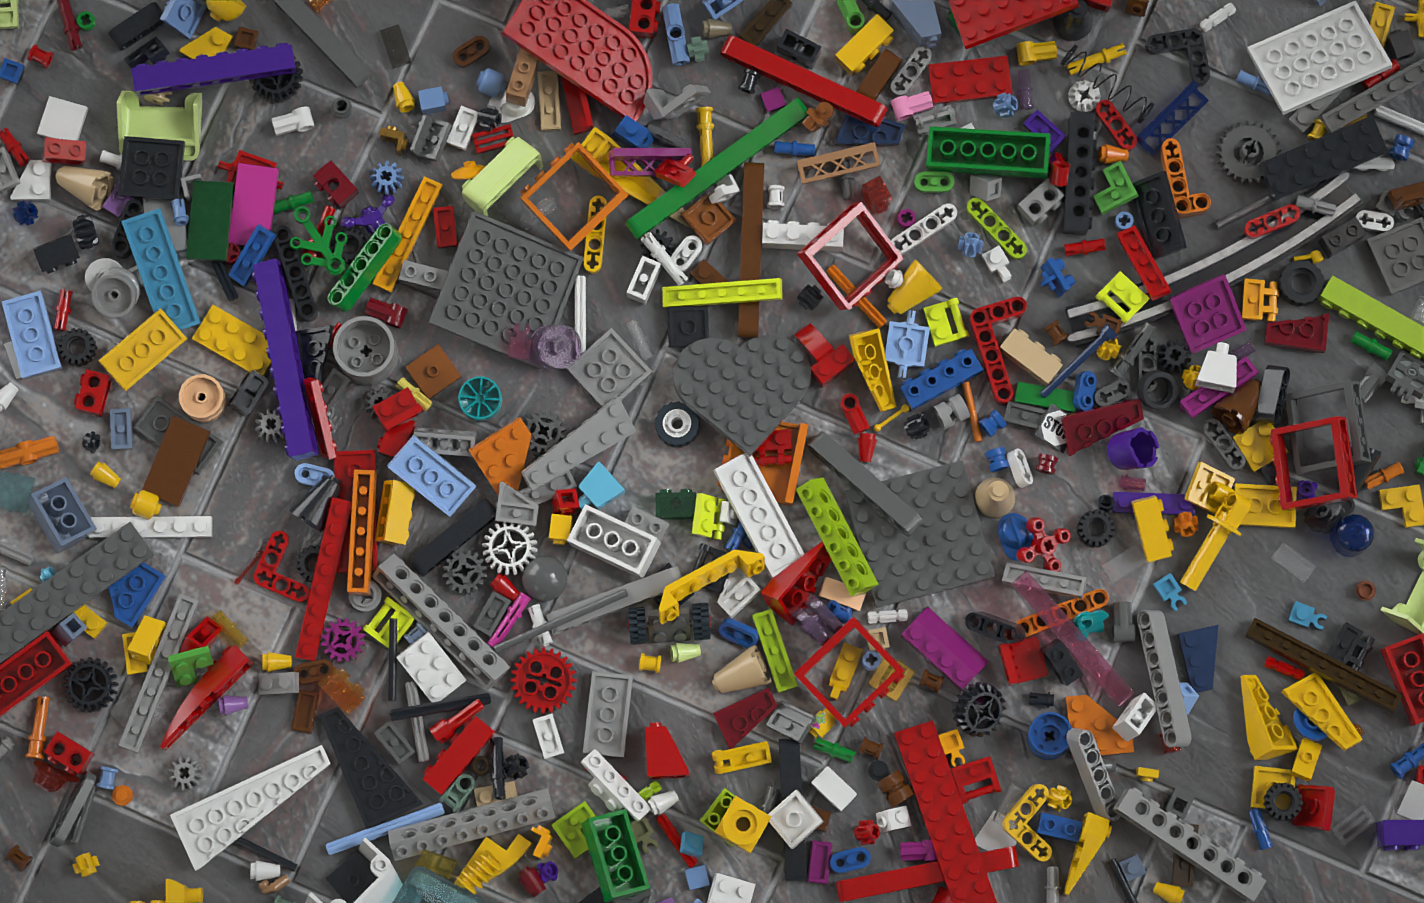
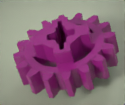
[321,618,366,663]

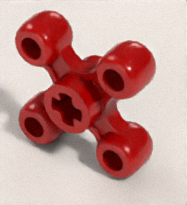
[1016,517,1071,572]

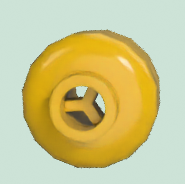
[130,490,162,520]

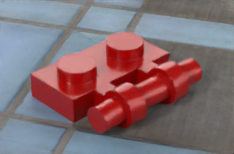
[753,429,793,467]

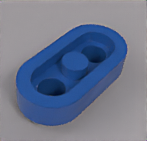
[1073,371,1097,411]
[719,618,759,648]
[830,847,871,873]

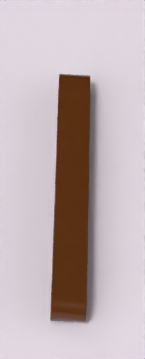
[738,162,764,338]

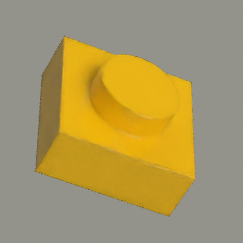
[1135,767,1159,783]

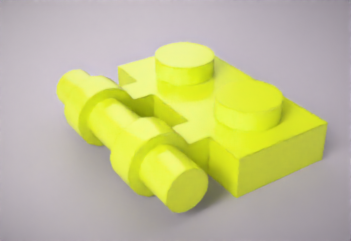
[692,493,726,540]

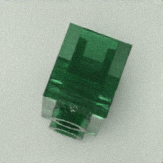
[655,489,696,520]

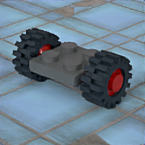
[628,603,711,645]

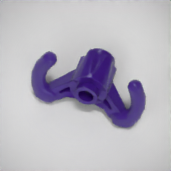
[341,195,395,235]

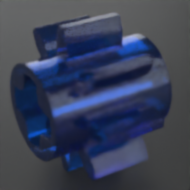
[13,200,38,226]

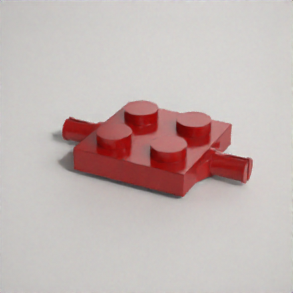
[218,150,285,191]

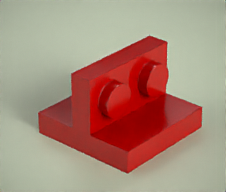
[372,387,423,432]
[1292,784,1336,831]

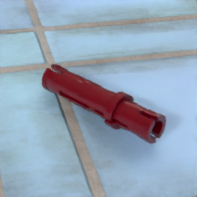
[57,0,83,51]

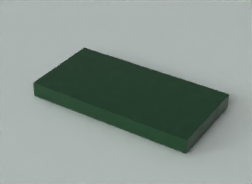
[186,181,235,262]

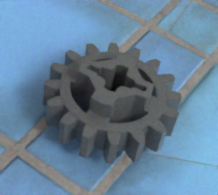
[526,410,566,454]
[443,550,487,594]

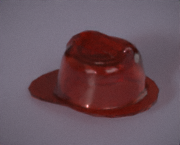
[33,760,80,792]

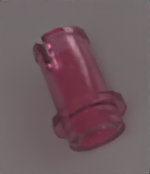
[1119,474,1146,491]

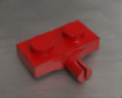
[654,153,696,188]

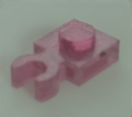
[508,323,531,360]

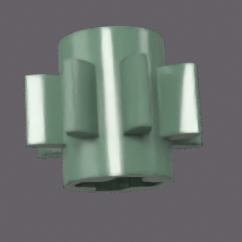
[687,36,709,62]

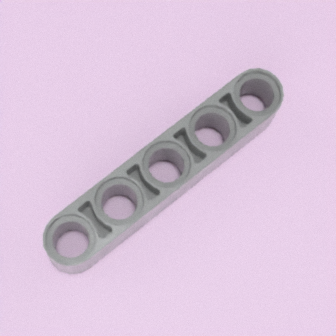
[1066,728,1120,821]

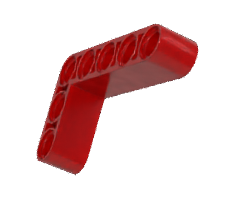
[969,296,1027,406]

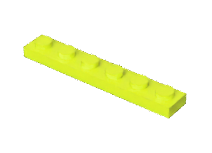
[662,278,782,308]

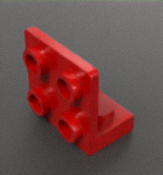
[998,636,1048,686]

